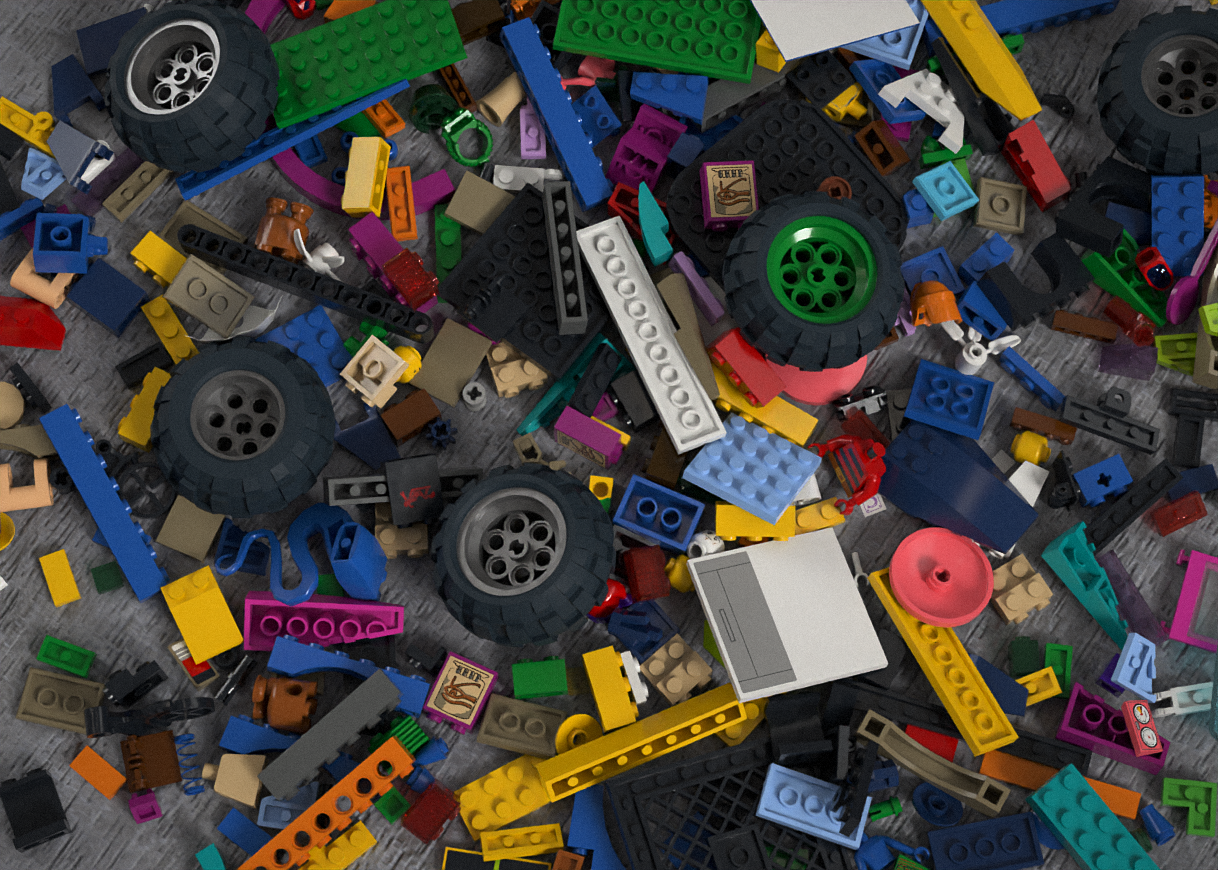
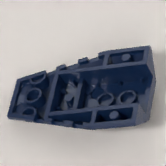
[877,419,1039,554]

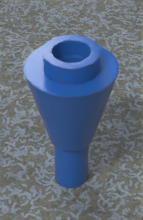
[411,736,449,771]

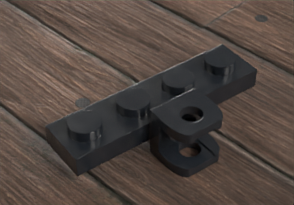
[1058,386,1160,455]
[830,740,879,837]

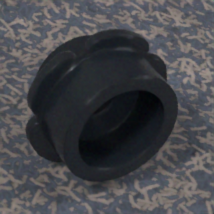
[213,647,239,671]

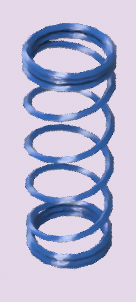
[174,733,205,796]

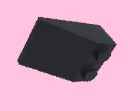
[505,0,574,72]

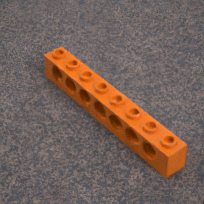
[237,735,416,870]

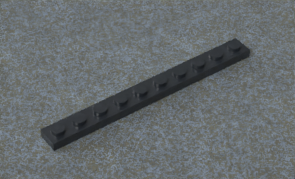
[837,678,1093,777]

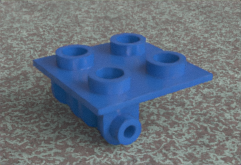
[571,85,622,148]

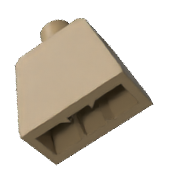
[202,754,269,809]

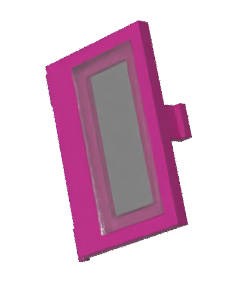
[1157,549,1218,654]

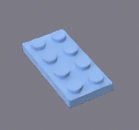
[755,763,872,850]

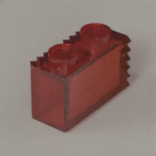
[382,248,439,311]
[622,544,671,604]
[401,778,461,844]

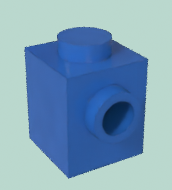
[902,189,934,228]

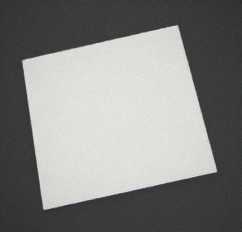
[750,0,920,62]

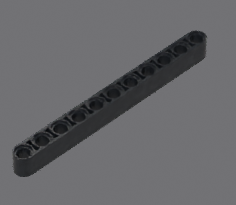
[177,224,434,344]

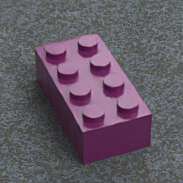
[348,212,438,313]

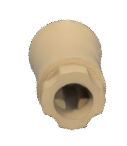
[476,72,526,127]

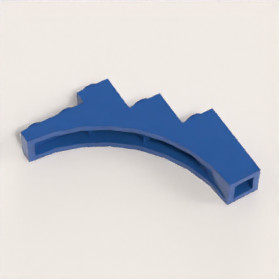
[567,784,627,870]

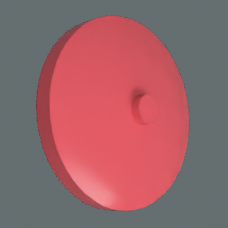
[765,353,867,405]
[889,527,994,627]

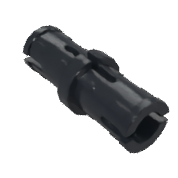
[213,653,258,706]

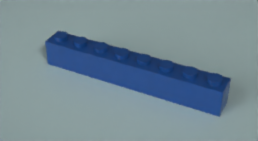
[922,0,1120,57]
[499,17,614,213]
[39,404,170,604]

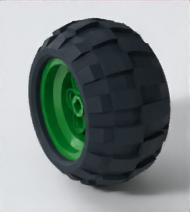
[722,191,905,372]

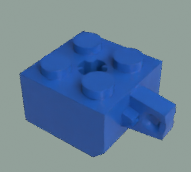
[33,213,108,274]

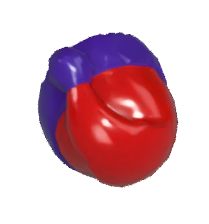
[586,578,633,623]

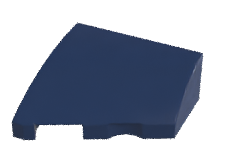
[1105,202,1152,246]

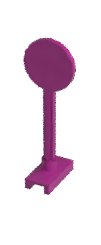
[1166,180,1218,325]

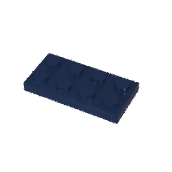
[926,811,1044,870]

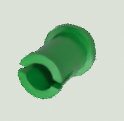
[868,796,903,822]

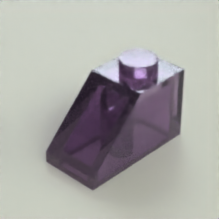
[1098,343,1158,381]

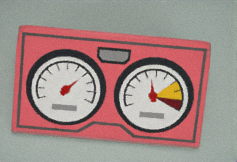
[1121,700,1163,757]

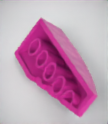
[244,590,404,651]

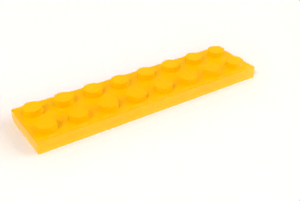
[867,567,1019,757]

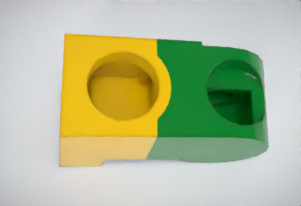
[589,475,614,515]

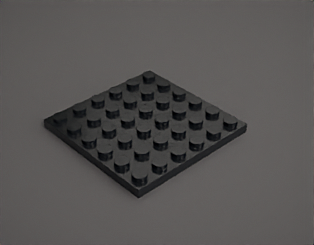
[436,183,649,382]

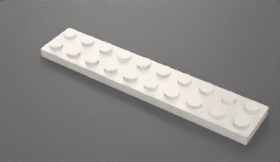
[576,215,727,455]

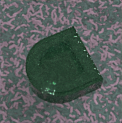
[1130,828,1153,855]

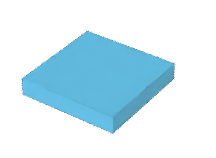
[912,161,979,221]

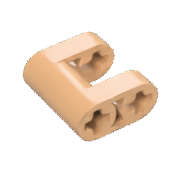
[10,248,80,309]
[0,458,54,512]

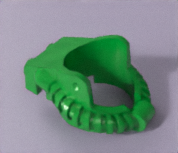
[440,107,493,167]

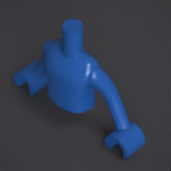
[854,831,930,870]

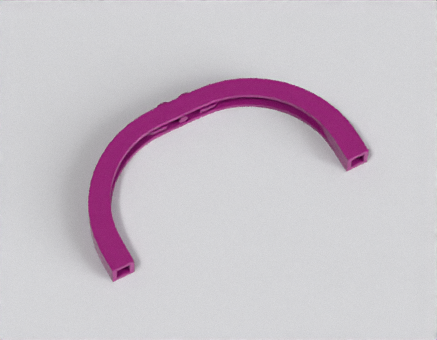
[245,0,455,220]

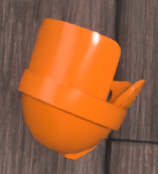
[909,280,962,327]

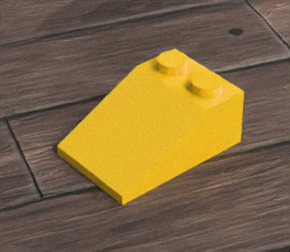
[161,565,244,665]

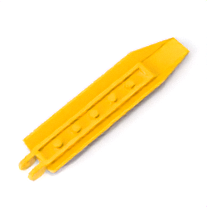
[920,0,1042,121]

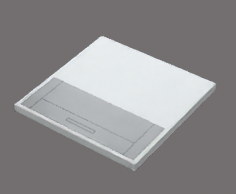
[686,527,888,703]

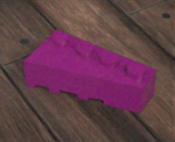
[1055,682,1171,775]

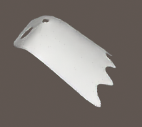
[186,295,283,345]

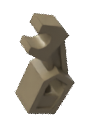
[513,433,572,475]

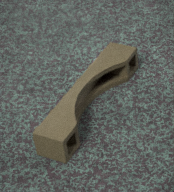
[1192,244,1218,389]
[0,423,61,461]
[854,709,1011,819]

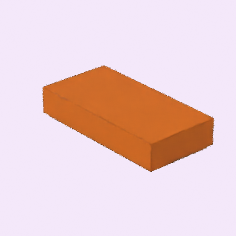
[69,745,127,800]

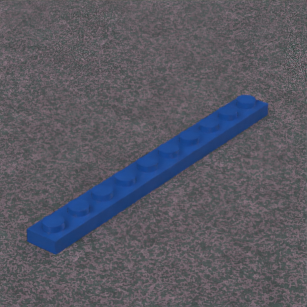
[175,79,410,201]

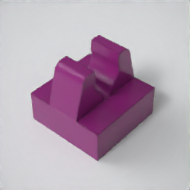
[128,789,163,824]

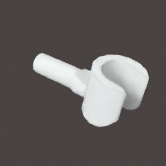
[852,552,869,588]

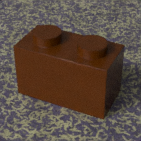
[854,120,911,176]
[381,388,442,447]

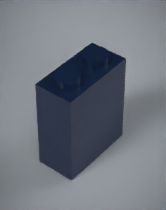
[67,258,150,338]

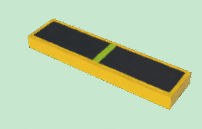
[442,847,552,870]

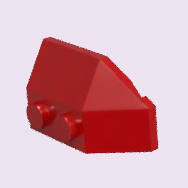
[0,296,66,351]

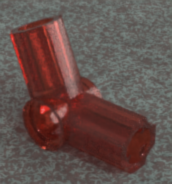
[1103,296,1157,347]

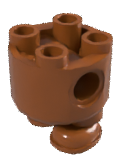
[253,197,314,265]
[252,675,318,734]

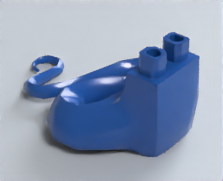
[215,502,387,607]

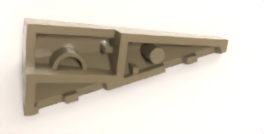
[657,273,720,400]

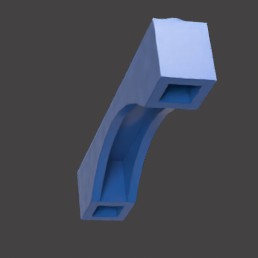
[267,635,430,718]
[219,714,373,801]

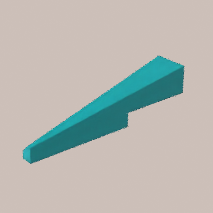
[516,332,637,436]
[1041,521,1128,650]

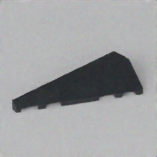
[931,37,1016,156]

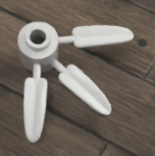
[294,229,344,282]
[939,321,1021,375]

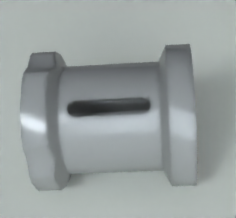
[463,382,486,412]

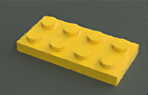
[450,754,551,842]

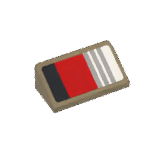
[167,638,220,692]

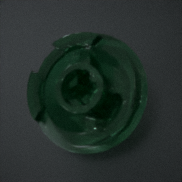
[409,84,458,134]

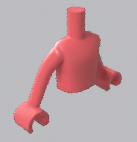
[560,56,618,90]

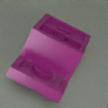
[605,104,688,196]

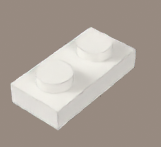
[620,651,649,708]

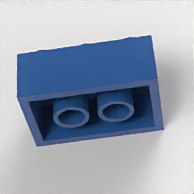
[613,474,705,556]

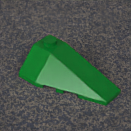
[1080,229,1168,328]

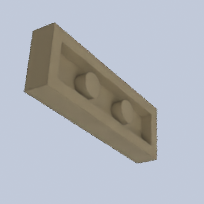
[102,161,173,223]

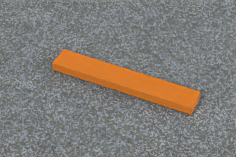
[979,750,1141,820]

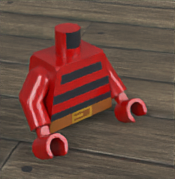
[808,434,886,516]

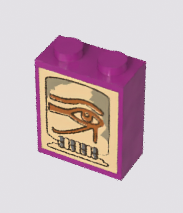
[699,161,759,232]
[554,406,623,470]
[423,651,499,735]

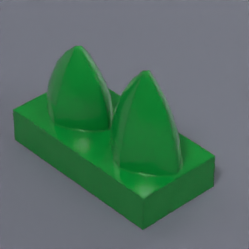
[918,135,973,170]

